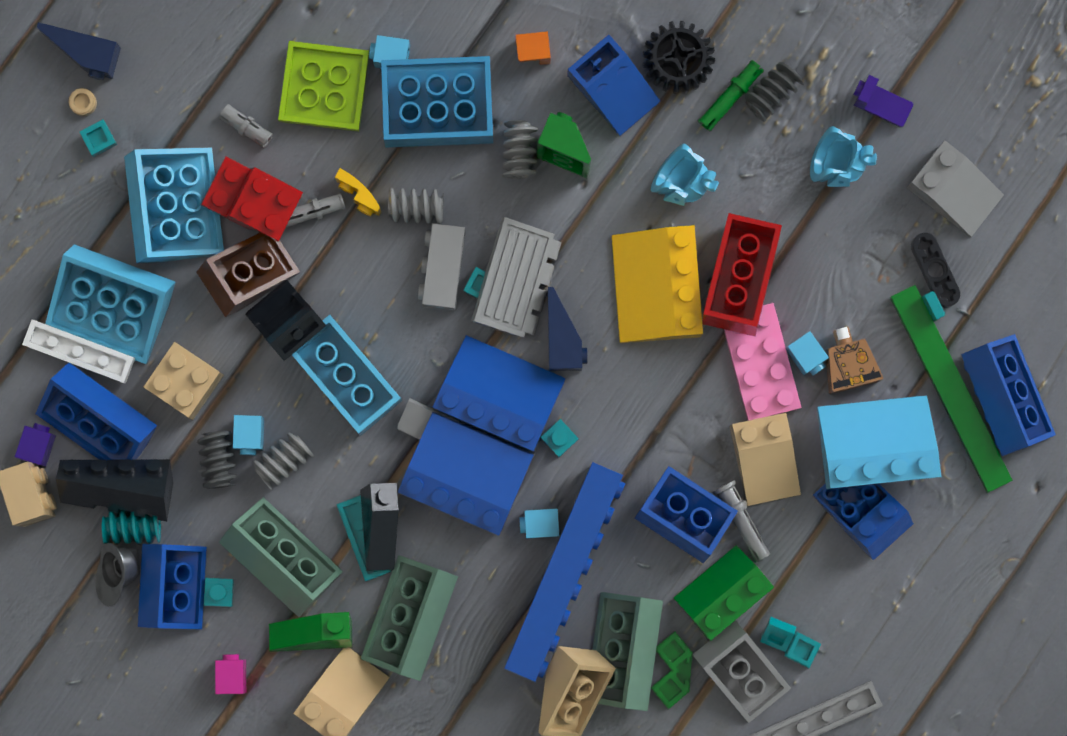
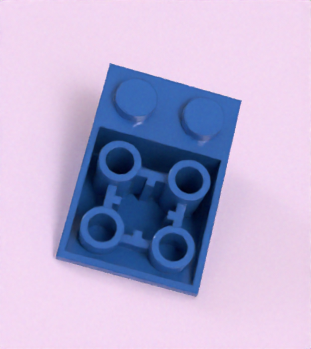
[567,35,661,136]
[813,483,914,560]

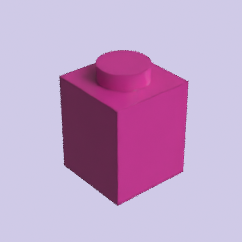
[215,654,246,694]

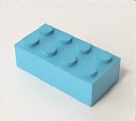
[292,315,402,436]

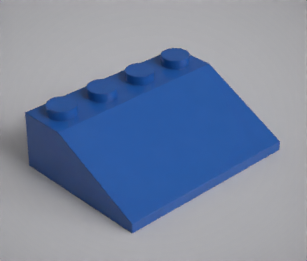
[432,335,566,453]
[398,412,534,536]

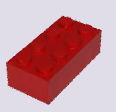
[702,213,782,337]

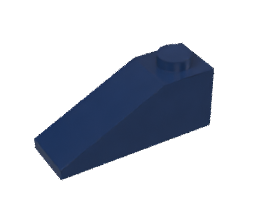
[37,22,121,80]
[548,287,587,371]

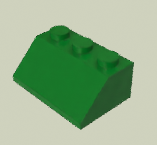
[537,112,591,179]
[674,545,774,641]

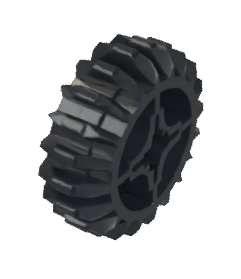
[642,21,715,94]

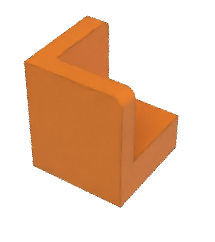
[515,31,551,65]

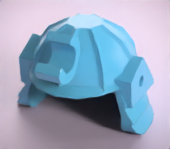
[810,126,877,187]
[651,143,719,206]

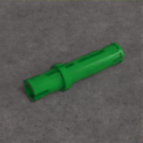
[698,60,764,132]

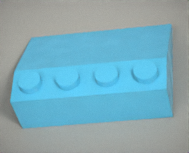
[124,148,224,263]
[45,244,176,364]
[817,395,941,489]

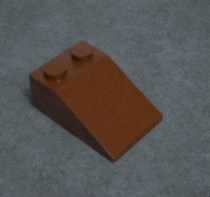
[196,232,300,317]

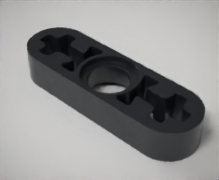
[911,233,960,308]

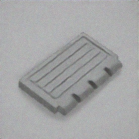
[471,217,561,338]

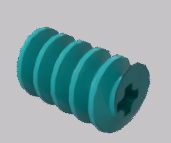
[102,510,161,544]

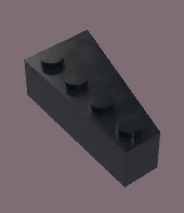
[56,459,173,522]

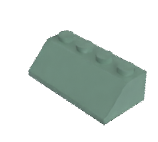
[219,497,343,617]
[361,555,458,681]
[592,592,663,711]

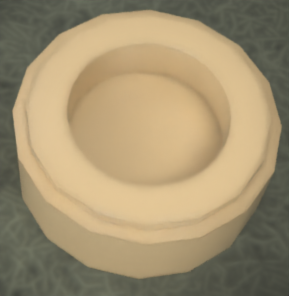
[68,88,97,116]

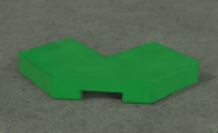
[651,631,693,710]

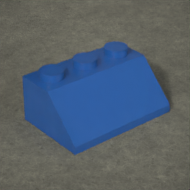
[634,466,738,563]
[138,544,207,629]

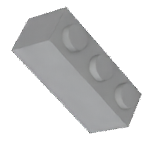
[418,223,465,311]

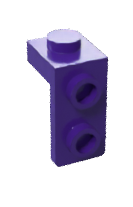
[853,75,913,128]

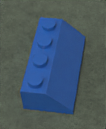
[961,334,1056,456]
[35,363,157,460]

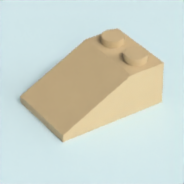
[729,413,801,506]
[539,646,616,736]
[293,648,390,736]

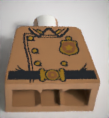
[825,327,883,394]

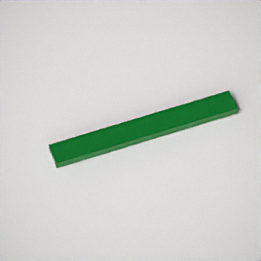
[890,285,1013,493]

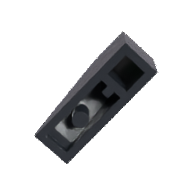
[360,483,399,571]

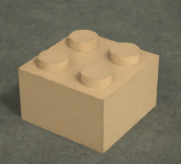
[144,342,224,420]
[0,462,57,527]

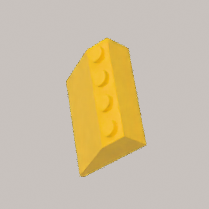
[612,225,703,343]

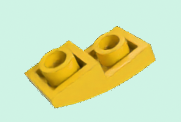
[335,168,382,217]

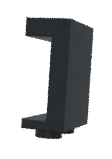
[245,280,326,361]

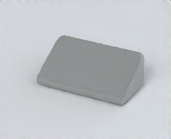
[397,398,459,440]

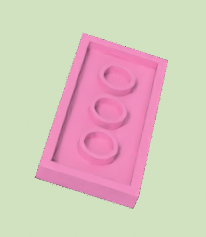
[723,303,802,421]

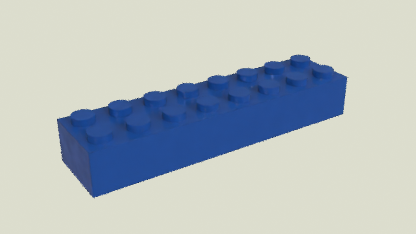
[504,462,626,682]

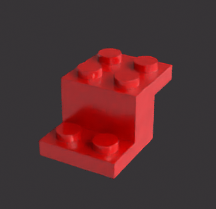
[200,156,303,241]

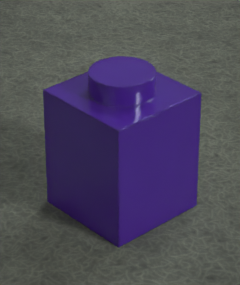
[15,423,56,467]

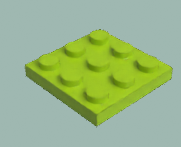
[278,41,369,132]

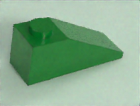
[269,612,353,652]

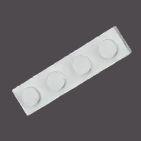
[22,319,135,383]

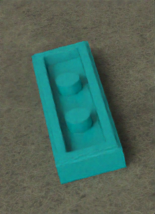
[336,495,391,582]

